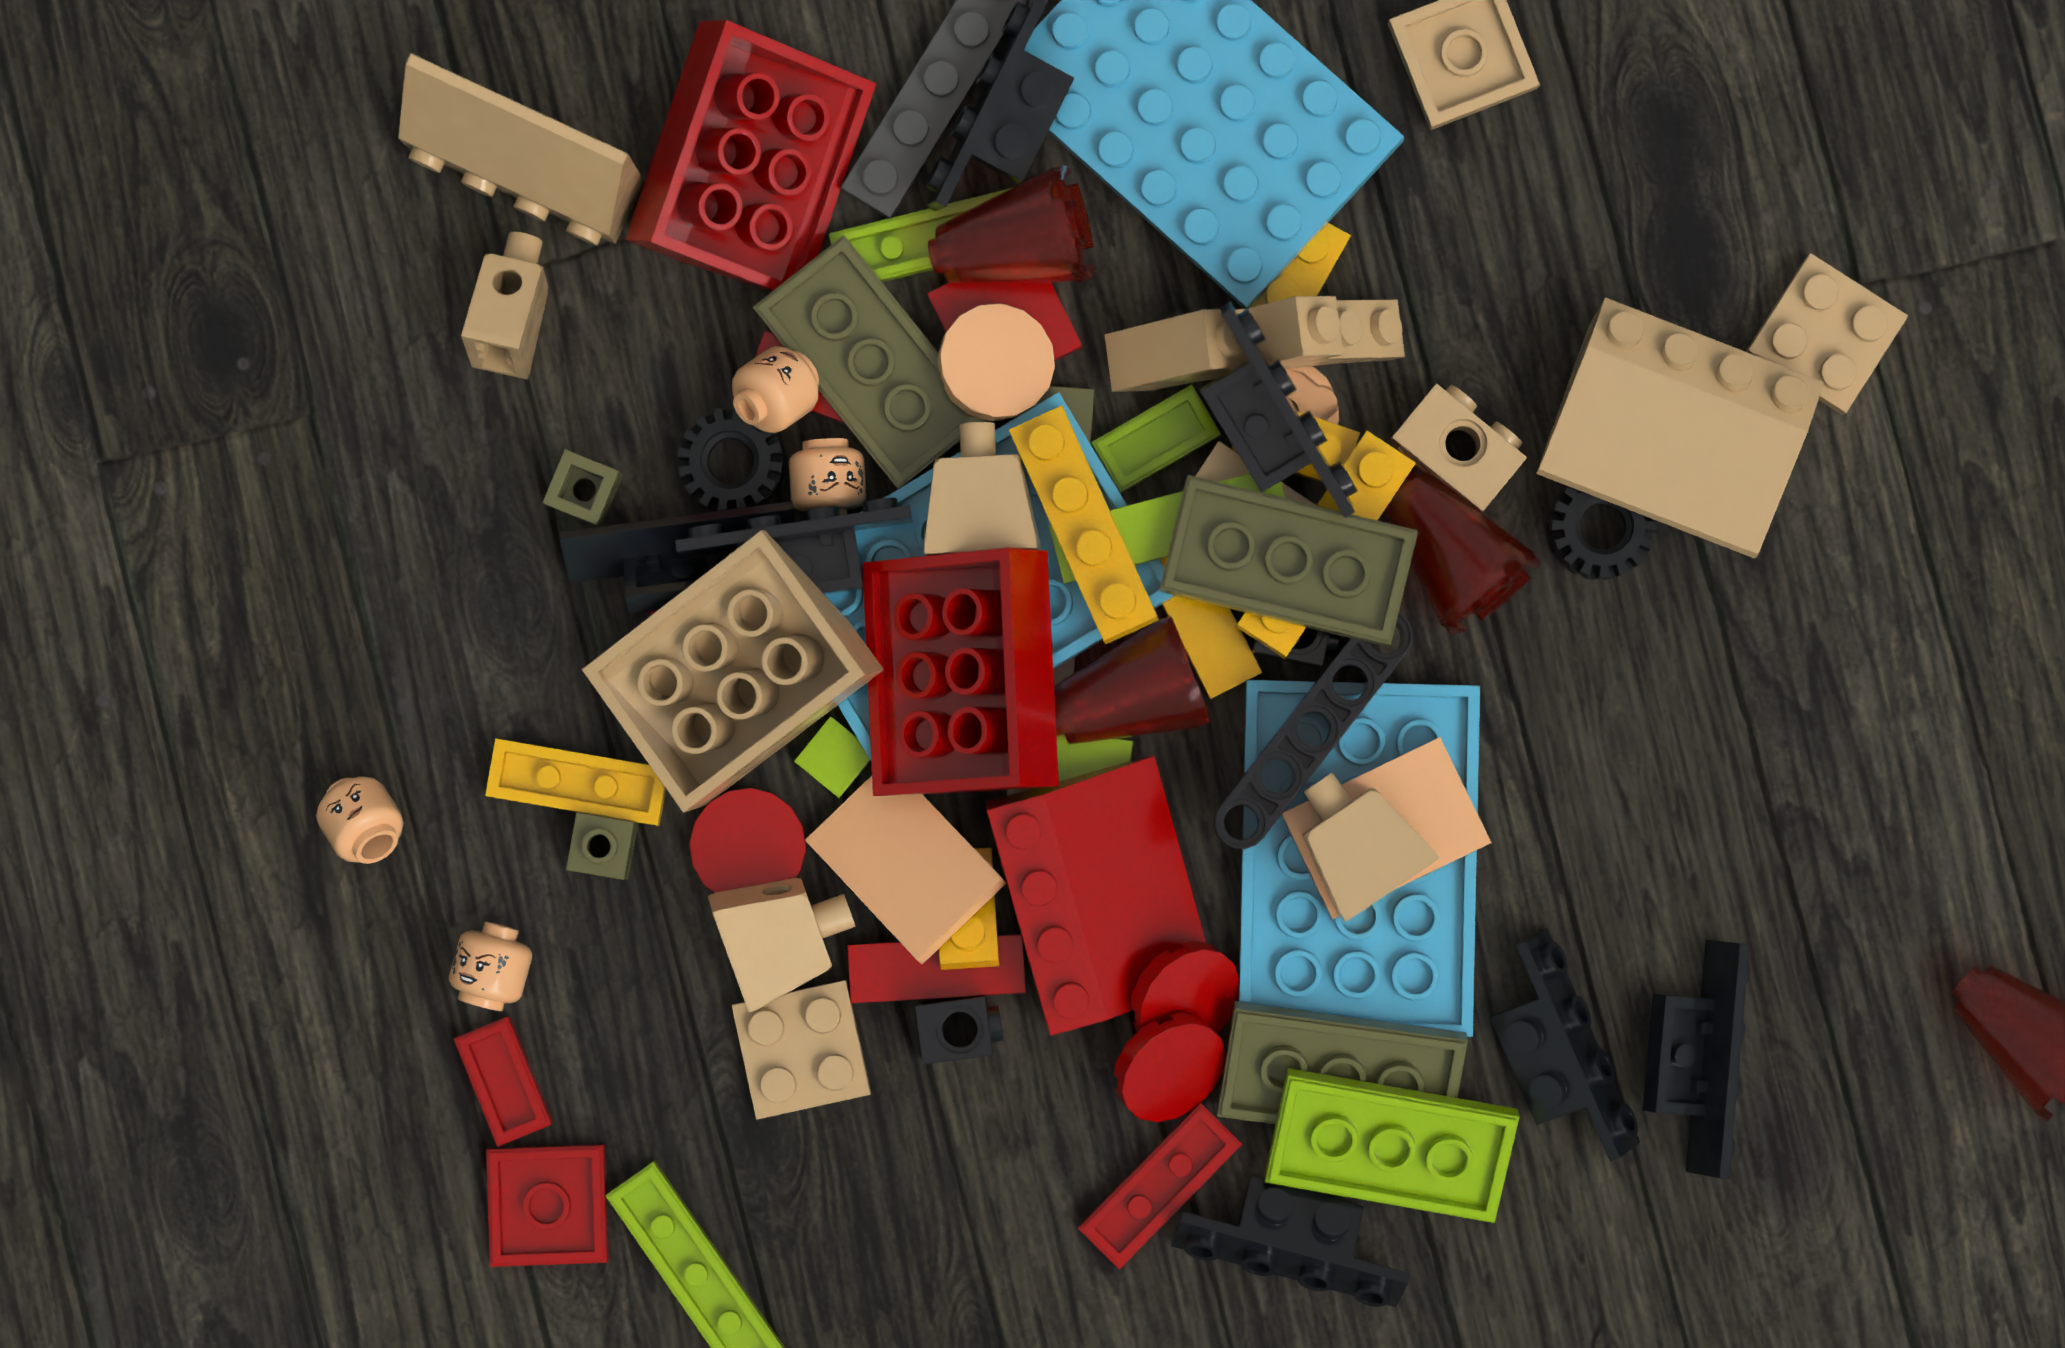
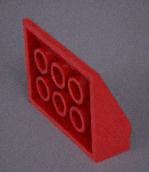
[625,20,877,292]
[862,547,1059,796]
[985,755,1206,1036]

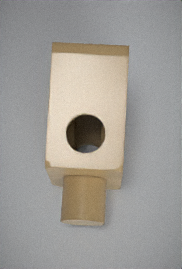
[461,232,548,380]
[924,422,1041,556]
[1302,772,1440,922]
[708,878,856,1012]

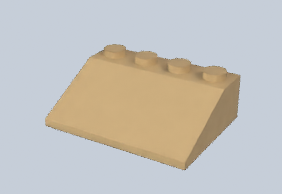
[398,54,645,246]
[1536,297,1824,559]
[582,530,884,813]

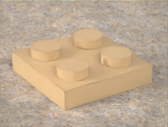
[1388,0,1540,130]
[1745,253,1908,415]
[732,980,871,1120]

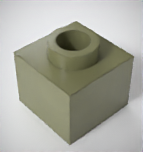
[543,449,623,527]
[566,812,638,880]

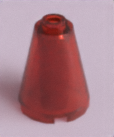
[928,165,1095,283]
[1385,471,1540,635]
[1054,615,1210,745]
[1952,965,2065,1123]

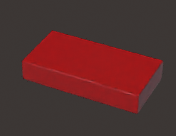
[454,1016,554,1147]

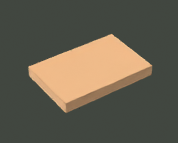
[1282,737,1491,919]
[805,776,1007,964]

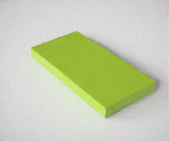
[1265,1068,1520,1223]

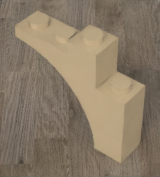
[1104,296,1405,392]

